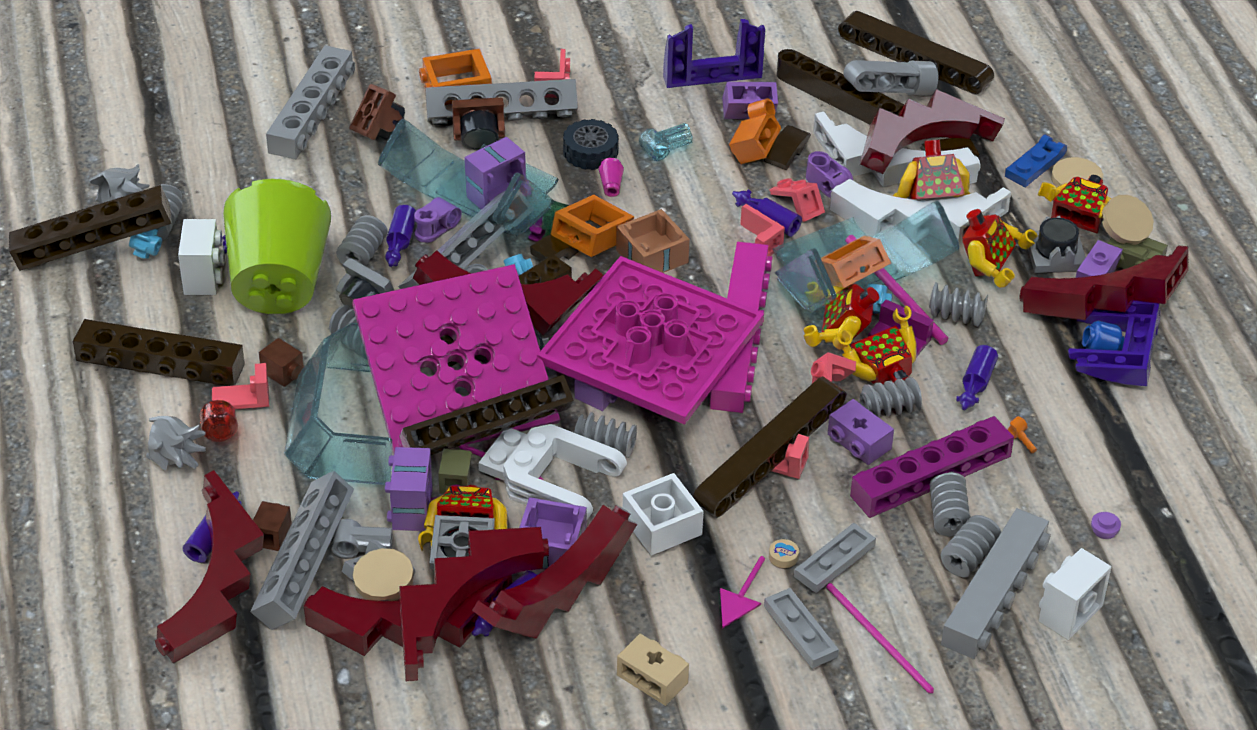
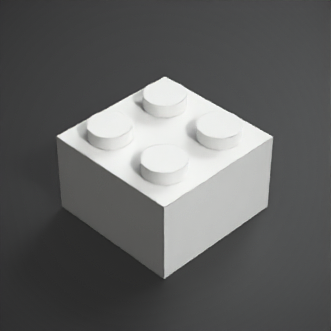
[178,219,225,295]
[622,473,703,556]
[1039,548,1112,640]

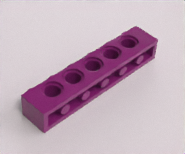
[850,416,1014,518]

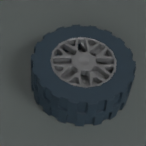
[563,119,619,170]

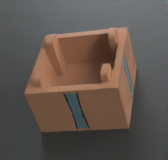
[616,209,690,273]

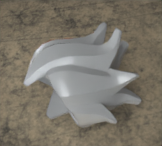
[89,164,150,204]
[146,416,206,470]

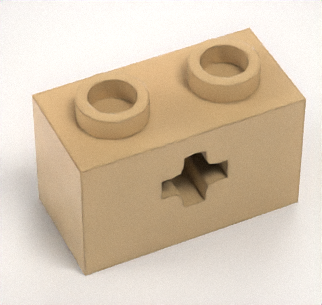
[617,634,689,706]

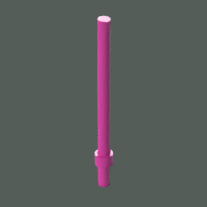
[845,235,949,345]

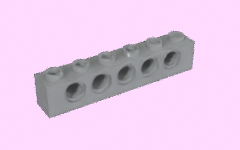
[266,45,355,159]
[425,79,578,125]
[250,471,354,630]

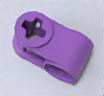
[806,151,853,197]
[414,197,462,243]

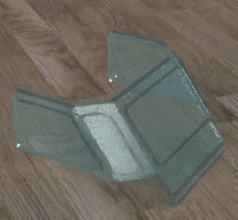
[378,119,559,237]
[773,201,959,313]

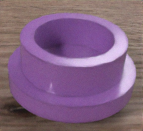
[1091,512,1121,539]

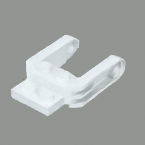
[478,424,627,520]

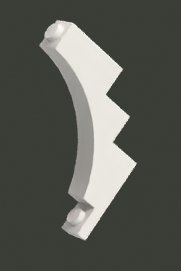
[813,112,980,187]
[830,179,1011,247]

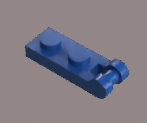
[1004,134,1067,188]

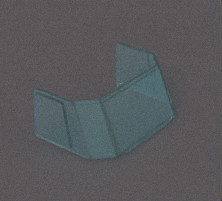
[284,323,392,485]

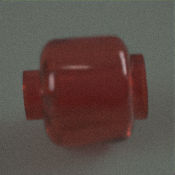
[199,400,238,442]

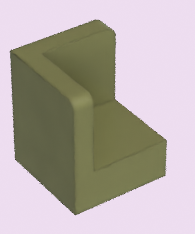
[438,449,472,494]

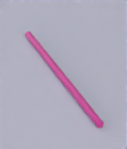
[826,583,934,693]

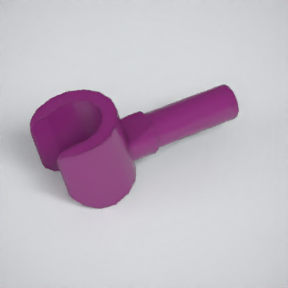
[528,215,546,242]

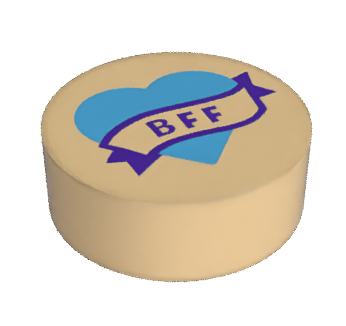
[769,539,799,568]

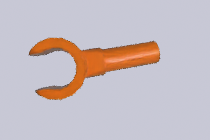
[1008,416,1037,453]

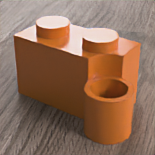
[729,98,781,164]

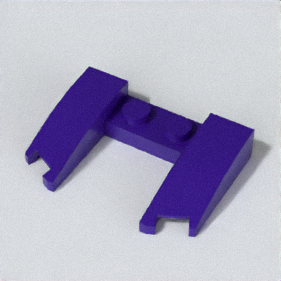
[663,19,765,88]
[1068,301,1161,386]

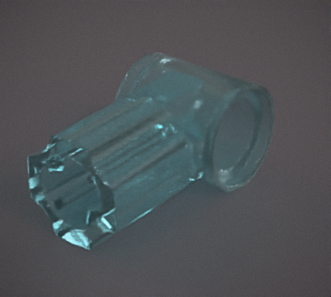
[639,123,693,161]

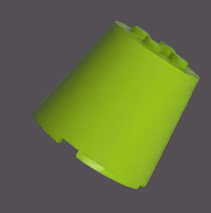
[223,179,331,314]

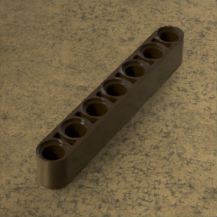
[838,11,994,94]
[776,49,905,125]
[693,376,847,518]

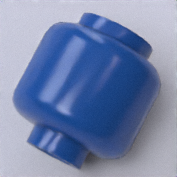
[1082,321,1125,351]

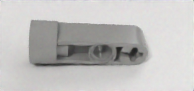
[844,60,938,96]

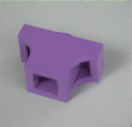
[1076,240,1123,278]

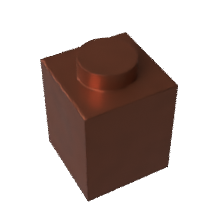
[259,338,304,387]
[253,501,292,551]

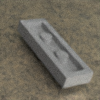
[794,523,876,593]
[764,588,839,668]

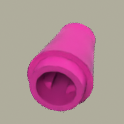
[598,158,624,197]

